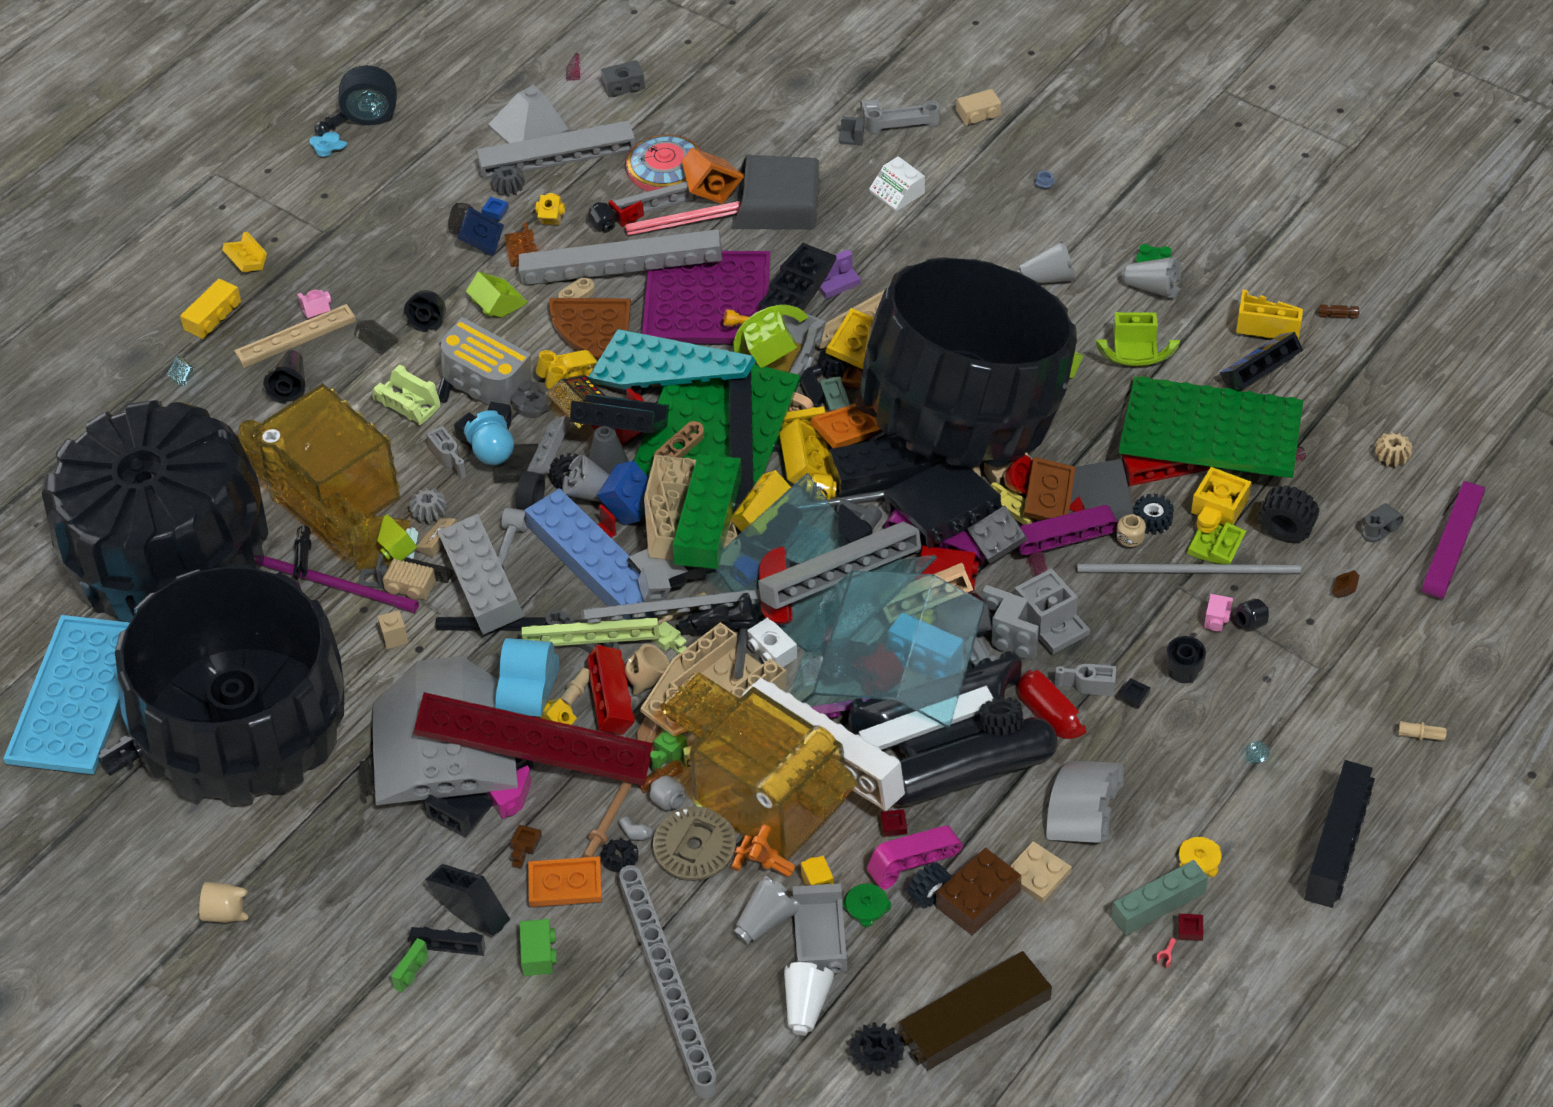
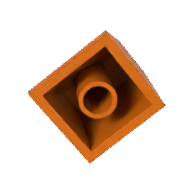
[682,147,744,204]

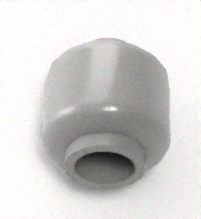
[650,776,685,811]

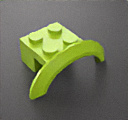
[733,305,809,368]
[1096,312,1180,367]

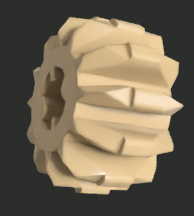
[1375,431,1413,468]

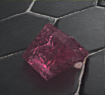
[566,53,581,80]

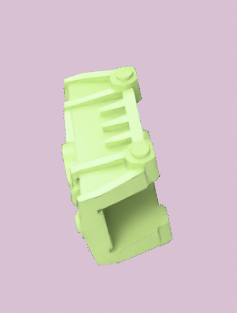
[372,365,440,425]

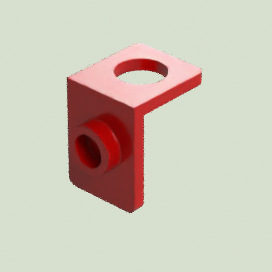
[608,200,644,227]
[597,504,617,538]

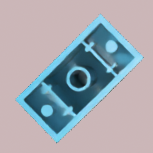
[495,638,559,717]

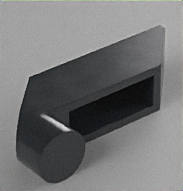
[801,365,824,408]

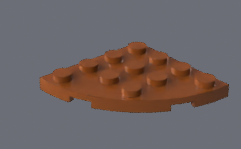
[549,298,631,360]

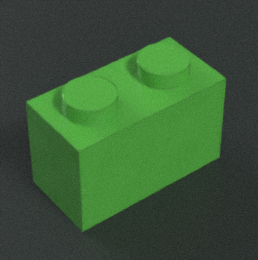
[520,919,557,976]

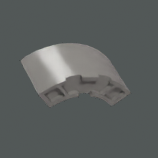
[765,314,826,389]
[1046,761,1124,843]

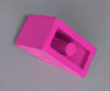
[487,765,532,819]

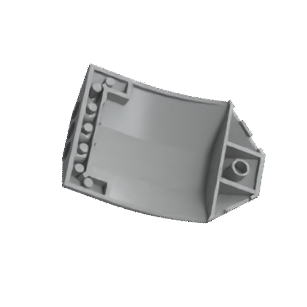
[373,656,518,805]

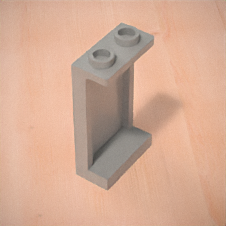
[792,883,847,974]

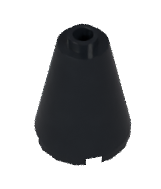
[263,350,306,404]

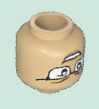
[1116,514,1146,547]

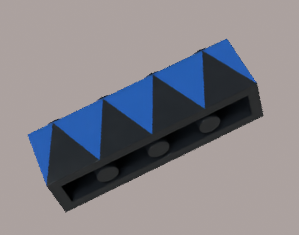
[1219,332,1303,390]

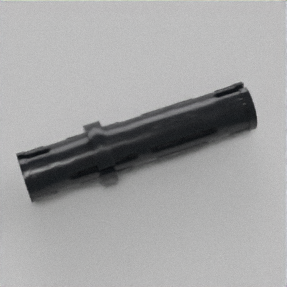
[293,526,312,577]

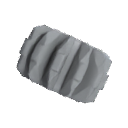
[409,488,447,524]

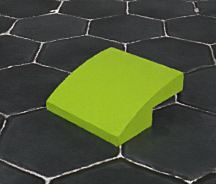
[1187,522,1246,564]

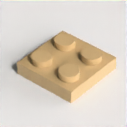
[1010,841,1072,903]

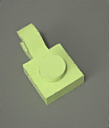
[650,621,687,654]

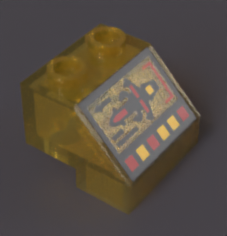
[546,374,606,429]

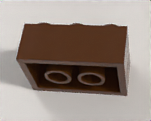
[936,847,1022,936]

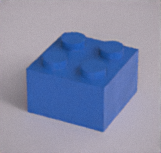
[597,460,649,525]

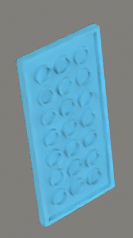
[3,615,129,774]

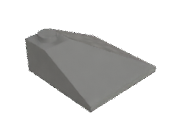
[488,85,569,143]

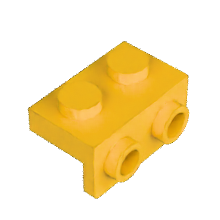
[222,232,267,272]

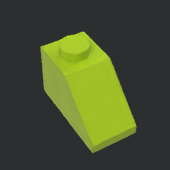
[377,514,417,561]

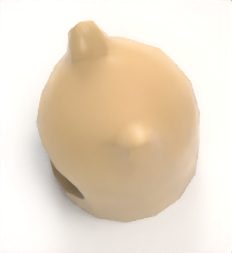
[625,644,670,695]
[199,882,248,923]

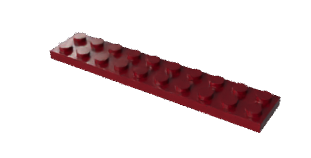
[413,692,653,786]

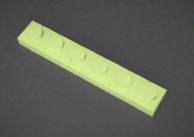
[522,618,660,646]

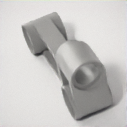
[860,99,940,133]

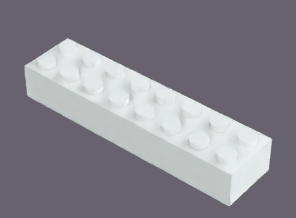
[742,678,905,811]

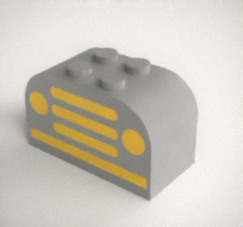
[441,317,531,405]

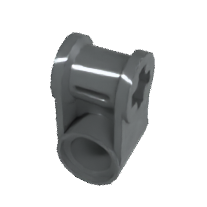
[1362,503,1404,542]

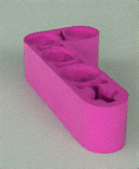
[867,825,963,890]

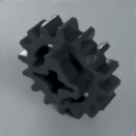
[850,1022,904,1076]

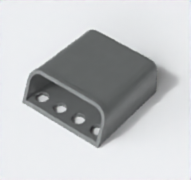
[731,154,820,230]

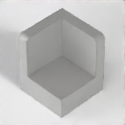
[638,566,671,602]

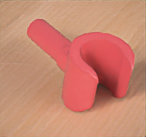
[1156,938,1176,968]

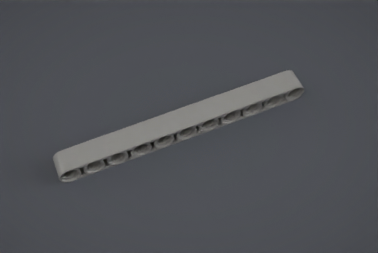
[619,865,717,1099]

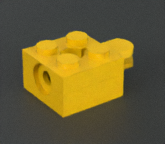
[1191,467,1251,533]

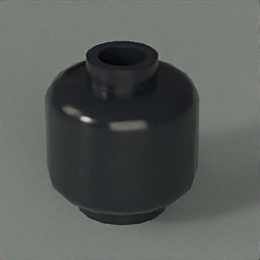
[588,202,617,232]
[1235,598,1269,631]

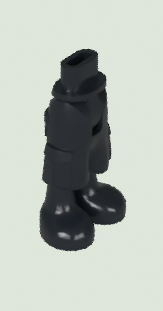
[679,593,759,636]

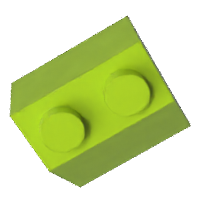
[466,271,528,317]

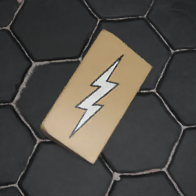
[415,518,457,558]

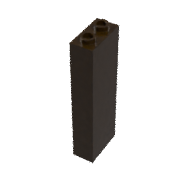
[898,951,1052,1071]

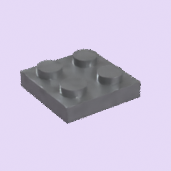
[968,506,1028,564]

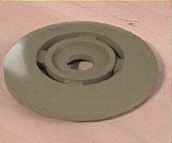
[653,807,736,880]

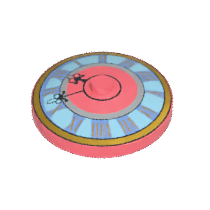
[626,135,702,191]

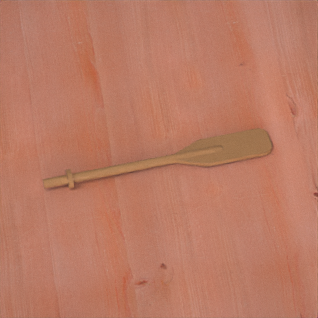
[583,716,664,857]

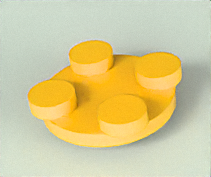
[1179,837,1222,877]

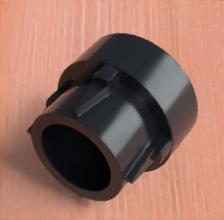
[1166,636,1206,683]

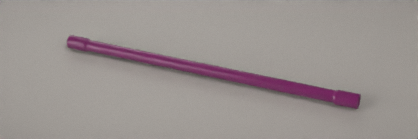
[261,556,419,614]

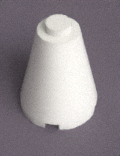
[784,962,834,1035]

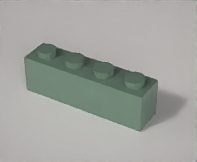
[1112,860,1208,936]

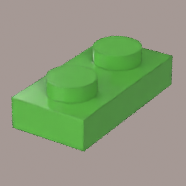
[391,938,429,993]

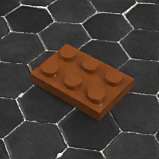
[1023,457,1076,521]

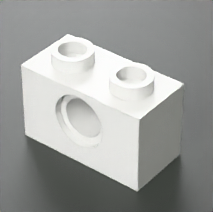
[747,617,797,667]

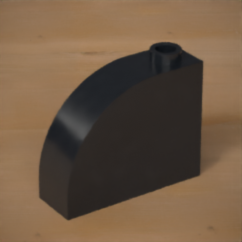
[425,864,510,936]

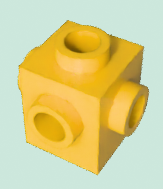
[536,193,565,225]
[535,698,577,725]

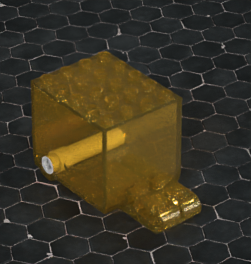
[237,383,401,559]
[660,672,857,861]

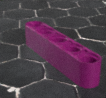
[1018,505,1118,555]
[885,508,986,566]

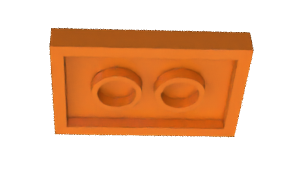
[810,403,883,448]
[528,856,602,907]

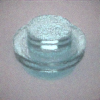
[1246,741,1270,763]

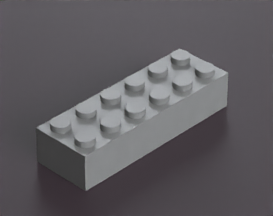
[437,514,524,635]

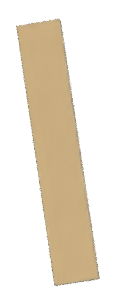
[234,304,356,368]

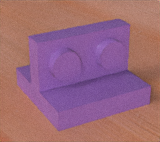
[819,249,861,299]

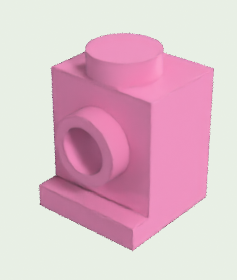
[297,290,332,318]
[1204,594,1233,632]

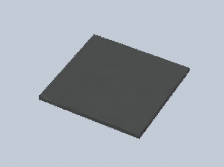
[1069,459,1134,521]

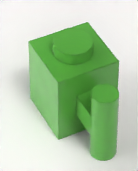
[651,730,688,775]

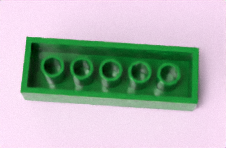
[673,454,742,569]

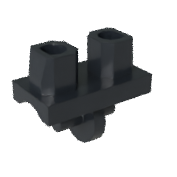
[98,735,140,776]

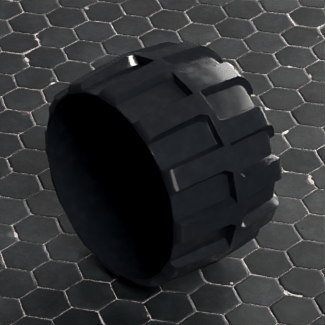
[860,257,1077,467]
[42,400,268,623]
[115,564,344,806]

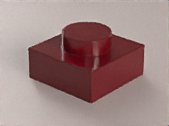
[881,809,907,836]
[1178,913,1204,941]

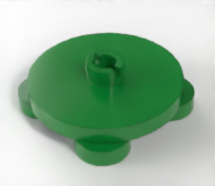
[1136,244,1172,263]
[842,883,891,927]

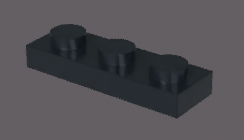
[409,927,486,956]

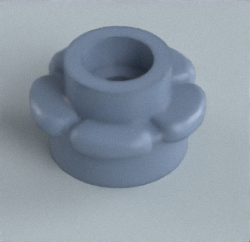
[1035,171,1055,189]

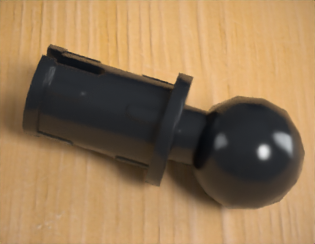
[315,111,349,136]

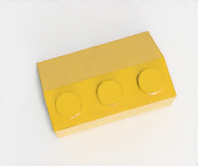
[780,418,834,488]

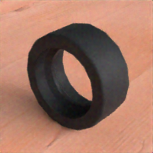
[516,471,545,510]

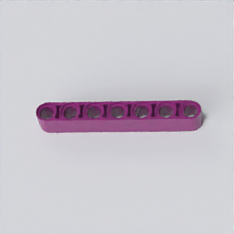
[1421,481,1486,599]

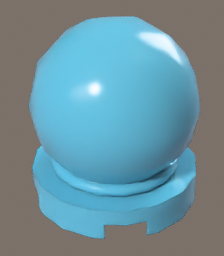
[464,410,514,466]

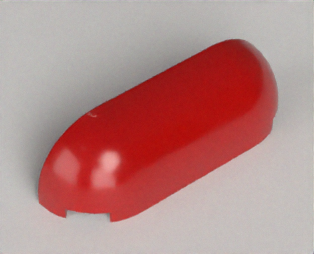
[759,546,793,625]
[1016,669,1086,739]

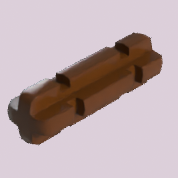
[1318,304,1360,318]

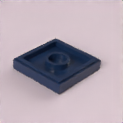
[457,207,504,256]

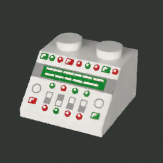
[869,156,925,212]

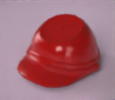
[1004,455,1032,494]

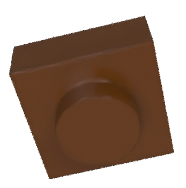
[1332,570,1360,598]

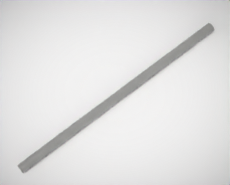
[1077,564,1301,574]

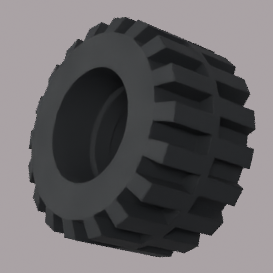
[1258,485,1320,543]

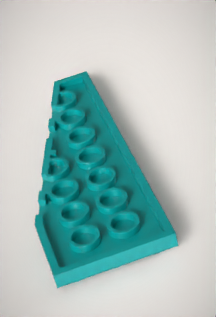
[588,329,756,389]

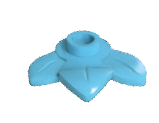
[310,132,347,156]

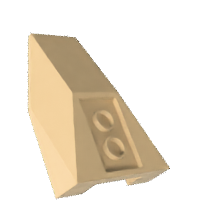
[644,455,741,566]
[640,622,787,736]

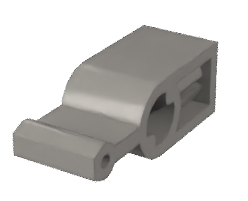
[426,426,466,479]
[1055,664,1116,696]

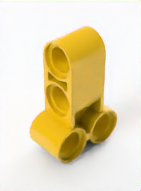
[535,350,597,391]

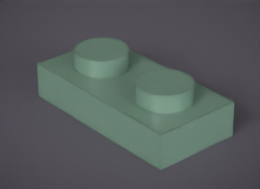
[819,376,850,412]

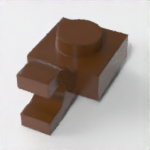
[511,825,542,869]

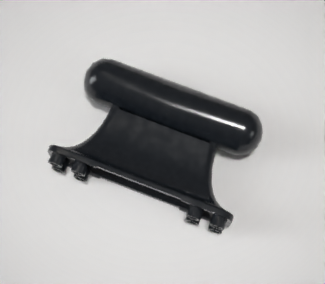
[849,651,1058,806]

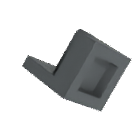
[839,116,865,146]

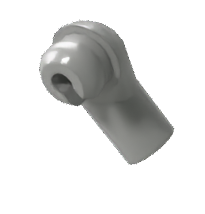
[619,816,653,840]

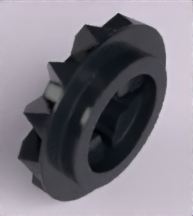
[600,837,639,872]

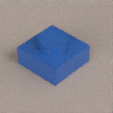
[481,197,509,220]

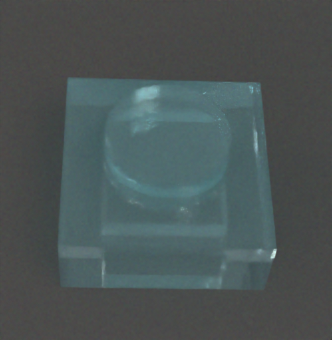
[167,356,194,385]

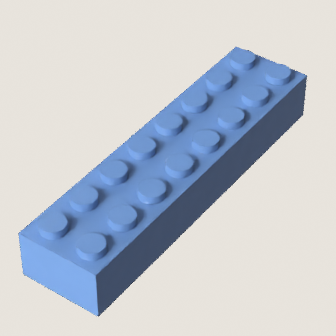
[525,488,667,620]

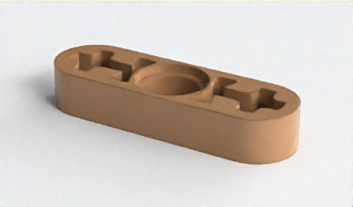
[654,421,704,458]

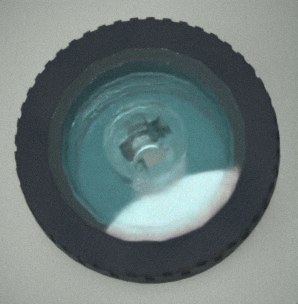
[338,65,397,126]

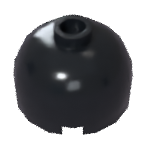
[404,290,446,332]

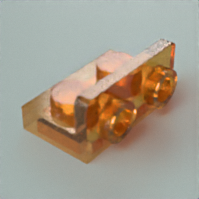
[504,223,537,267]

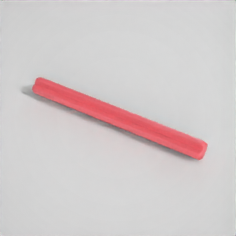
[625,201,741,236]

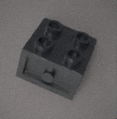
[425,793,493,837]

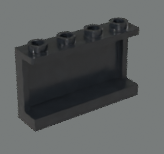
[570,394,669,433]

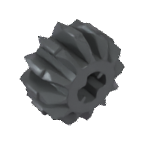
[491,164,525,196]

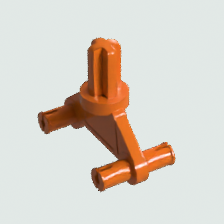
[730,824,795,877]

